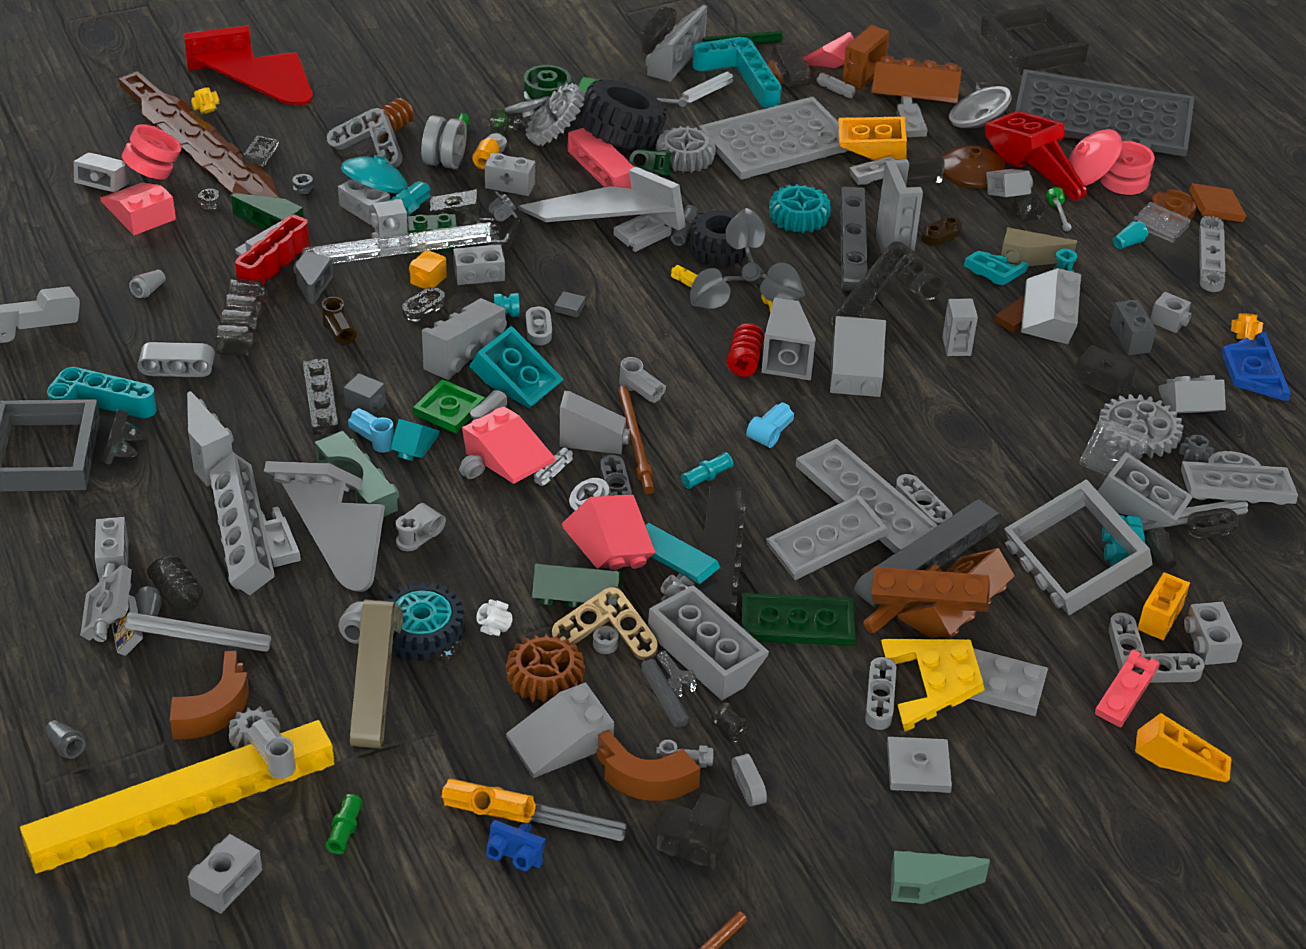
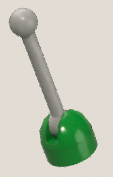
[1046,187,1071,232]

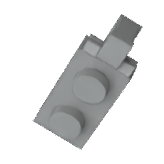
[897,96,927,137]

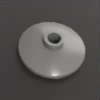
[504,97,547,117]

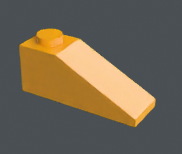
[1135,713,1231,783]

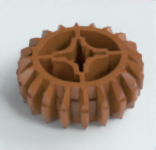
[506,633,585,704]

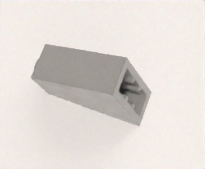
[560,391,630,455]

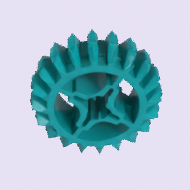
[769,184,831,234]

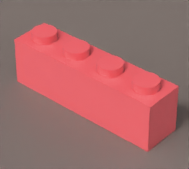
[568,128,635,189]

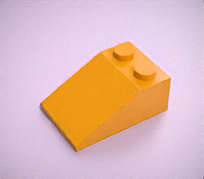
[838,117,907,160]

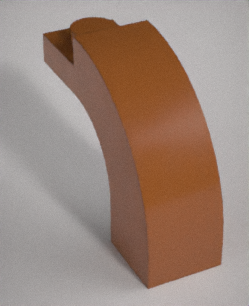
[170,651,249,740]
[596,730,700,801]

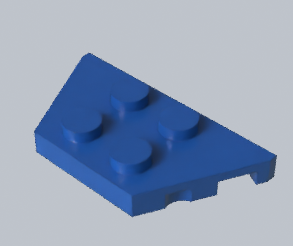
[1221,332,1291,401]

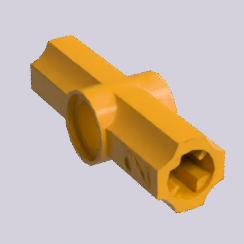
[441,779,536,823]

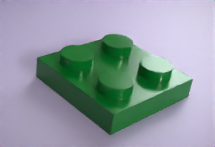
[413,379,485,433]

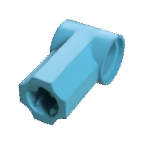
[746,402,794,448]
[348,408,394,453]

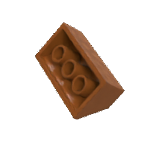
[872,55,962,103]
[897,548,1014,639]

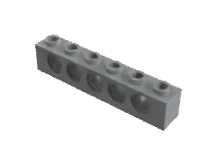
[209,452,275,595]

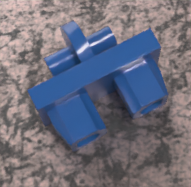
[486,820,546,871]

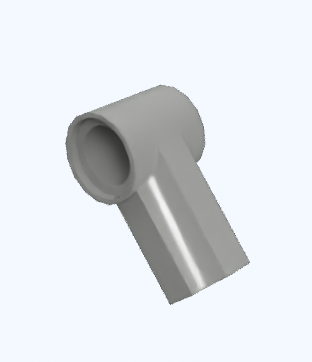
[619,357,666,403]
[247,719,296,778]

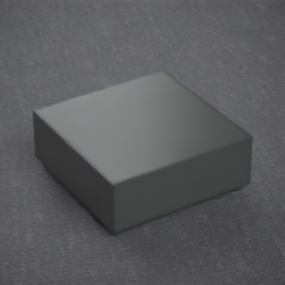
[555,291,586,317]

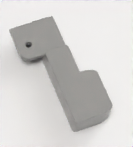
[0,286,80,343]

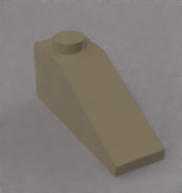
[1001,228,1077,266]

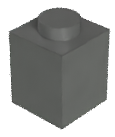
[344,373,386,415]

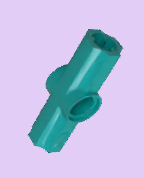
[389,181,431,216]

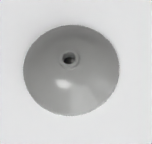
[949,86,1012,128]

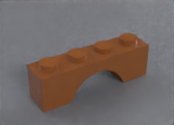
[871,567,990,612]

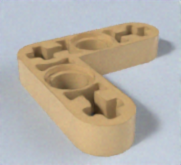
[552,587,658,660]

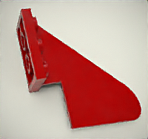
[183,25,312,105]

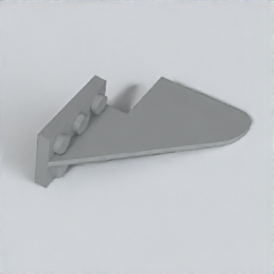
[264,461,385,592]

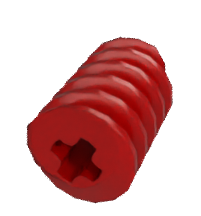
[726,323,765,377]

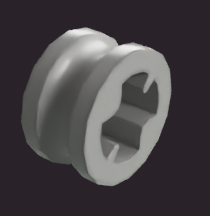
[593,626,619,654]

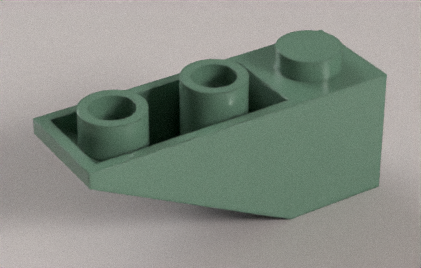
[891,851,990,904]

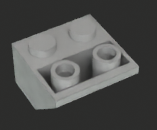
[1158,375,1226,413]

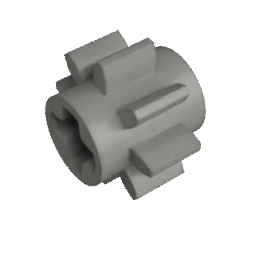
[660,573,694,601]

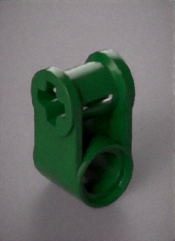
[629,148,674,175]

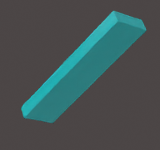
[645,523,720,584]

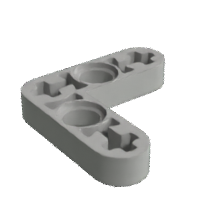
[327,108,403,168]
[1108,613,1205,683]

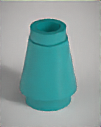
[1113,221,1148,250]

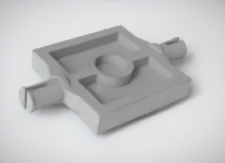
[80,563,132,642]

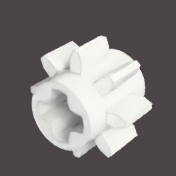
[477,599,512,636]

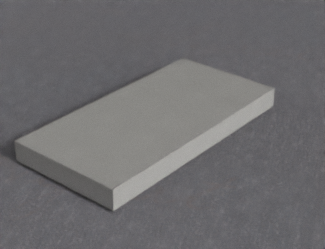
[766,494,888,580]

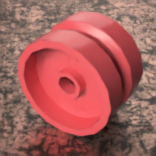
[122,124,182,179]
[1100,141,1155,195]

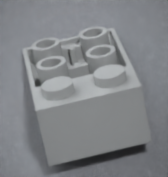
[187,391,234,486]

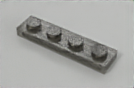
[303,359,339,435]

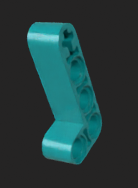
[47,367,157,418]

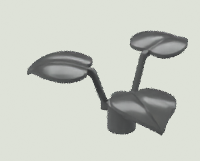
[690,208,805,309]

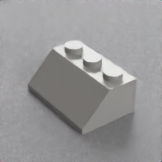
[1021,268,1081,344]

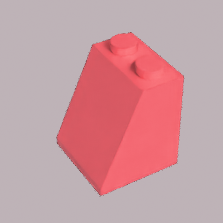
[562,494,656,571]

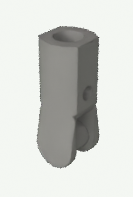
[470,390,507,423]

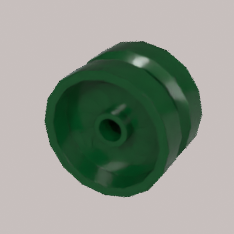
[524,65,571,110]

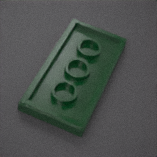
[741,593,856,646]

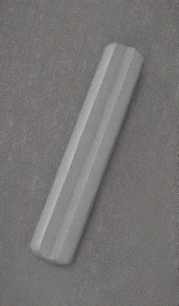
[682,71,733,104]

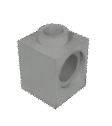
[1150,292,1191,333]

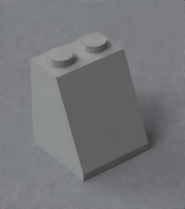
[761,298,816,380]
[830,316,886,397]

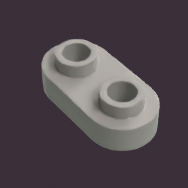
[526,306,552,346]

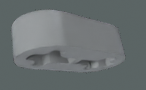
[732,754,767,807]

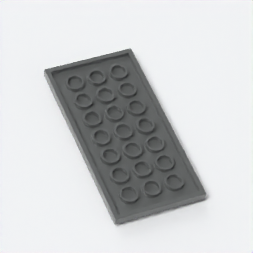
[1015,69,1195,157]

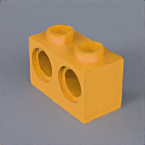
[1138,572,1190,641]

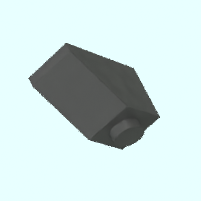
[294,251,333,304]

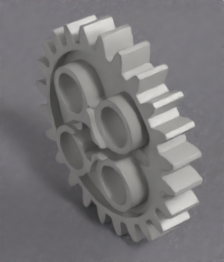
[525,83,585,146]
[1098,394,1183,458]

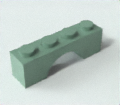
[315,431,399,517]

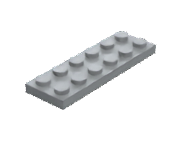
[796,439,938,554]

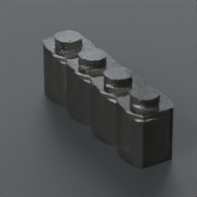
[215,279,267,355]

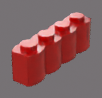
[235,214,310,292]

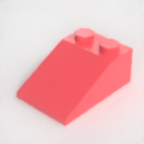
[100,182,176,235]
[462,406,555,484]

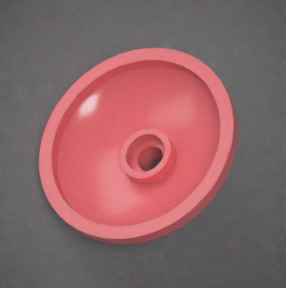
[1068,129,1122,186]

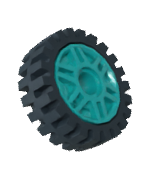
[383,582,465,660]

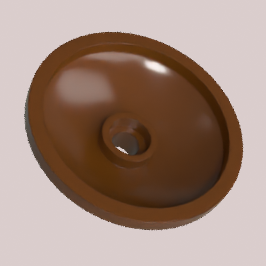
[939,145,1006,188]

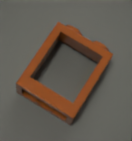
[842,25,890,90]

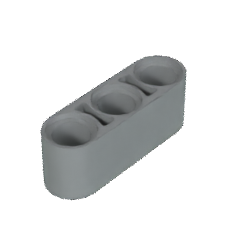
[137,342,215,377]

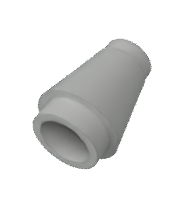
[129,270,166,298]

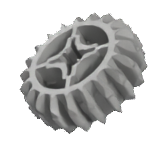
[656,126,716,173]

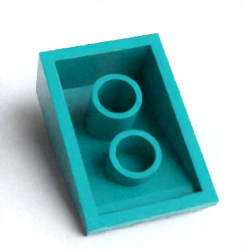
[469,326,564,409]

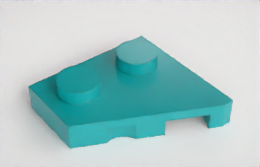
[964,251,1029,286]

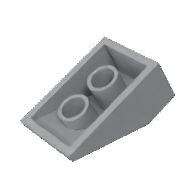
[1098,452,1193,525]
[506,682,614,778]

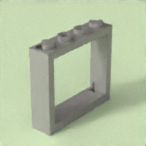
[1004,479,1153,616]

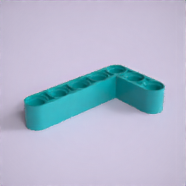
[692,37,781,109]

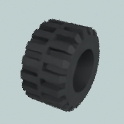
[690,209,747,267]

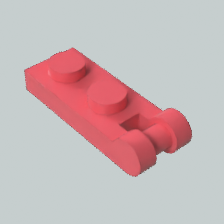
[1095,649,1160,728]

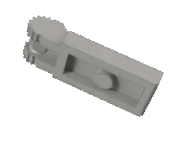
[261,506,301,567]

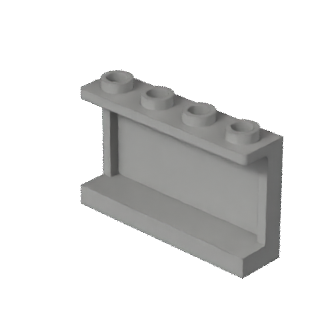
[875,160,923,271]

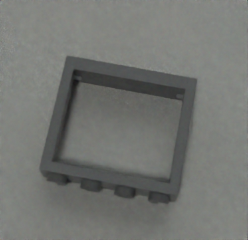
[0,400,100,491]

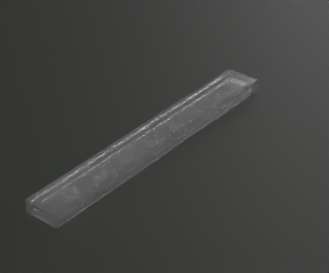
[302,222,492,264]

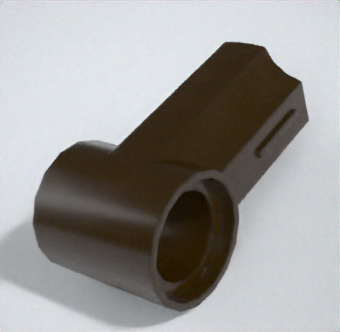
[322,297,357,345]

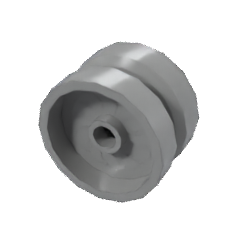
[421,115,467,170]

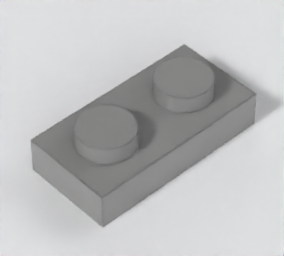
[849,156,894,185]

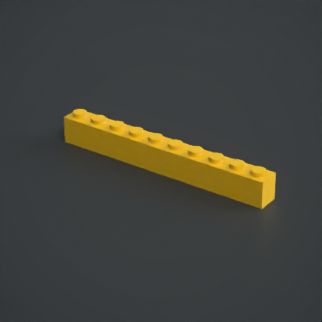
[20,720,334,874]

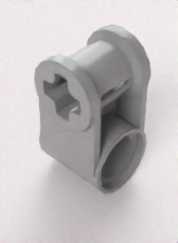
[396,503,446,551]

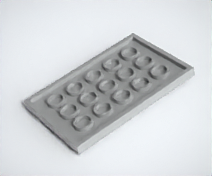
[699,97,849,180]

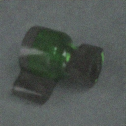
[489,108,522,137]

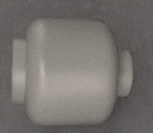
[338,602,363,644]

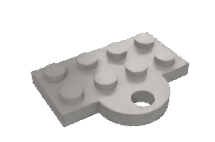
[1181,451,1298,505]

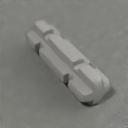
[817,73,856,98]
[533,447,573,486]

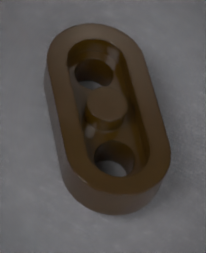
[921,216,962,246]

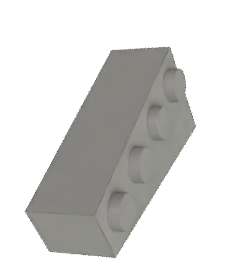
[422,298,507,380]

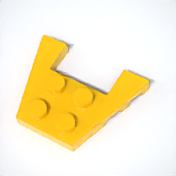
[881,639,985,732]

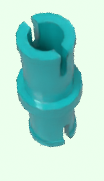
[681,452,733,489]

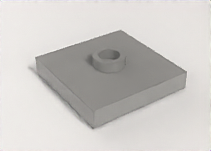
[887,737,952,793]

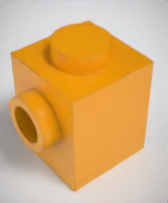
[409,250,447,291]

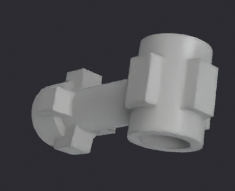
[656,740,713,768]

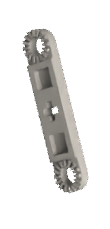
[1199,216,1225,292]

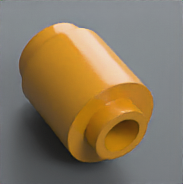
[473,138,500,170]

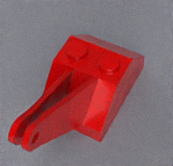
[985,111,1087,201]

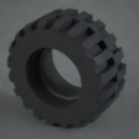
[578,79,667,150]

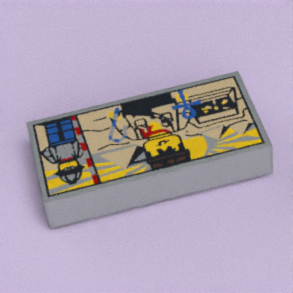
[112,595,143,656]

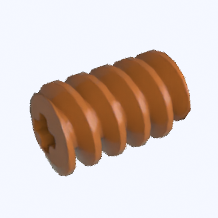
[366,98,414,141]

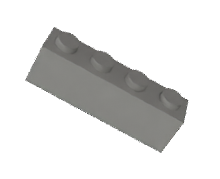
[645,5,707,82]
[648,585,769,700]

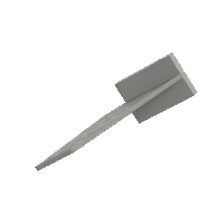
[518,167,686,230]

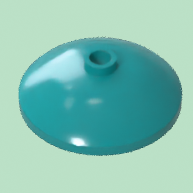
[341,155,408,193]

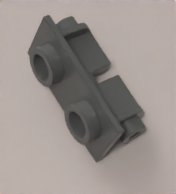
[488,191,517,221]

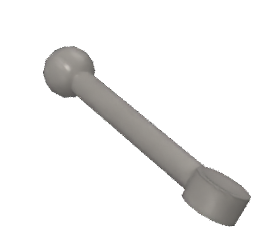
[657,97,687,107]

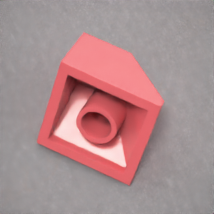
[802,32,854,69]

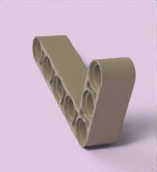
[350,600,403,748]

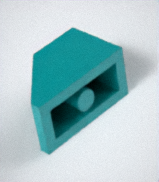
[390,419,440,461]

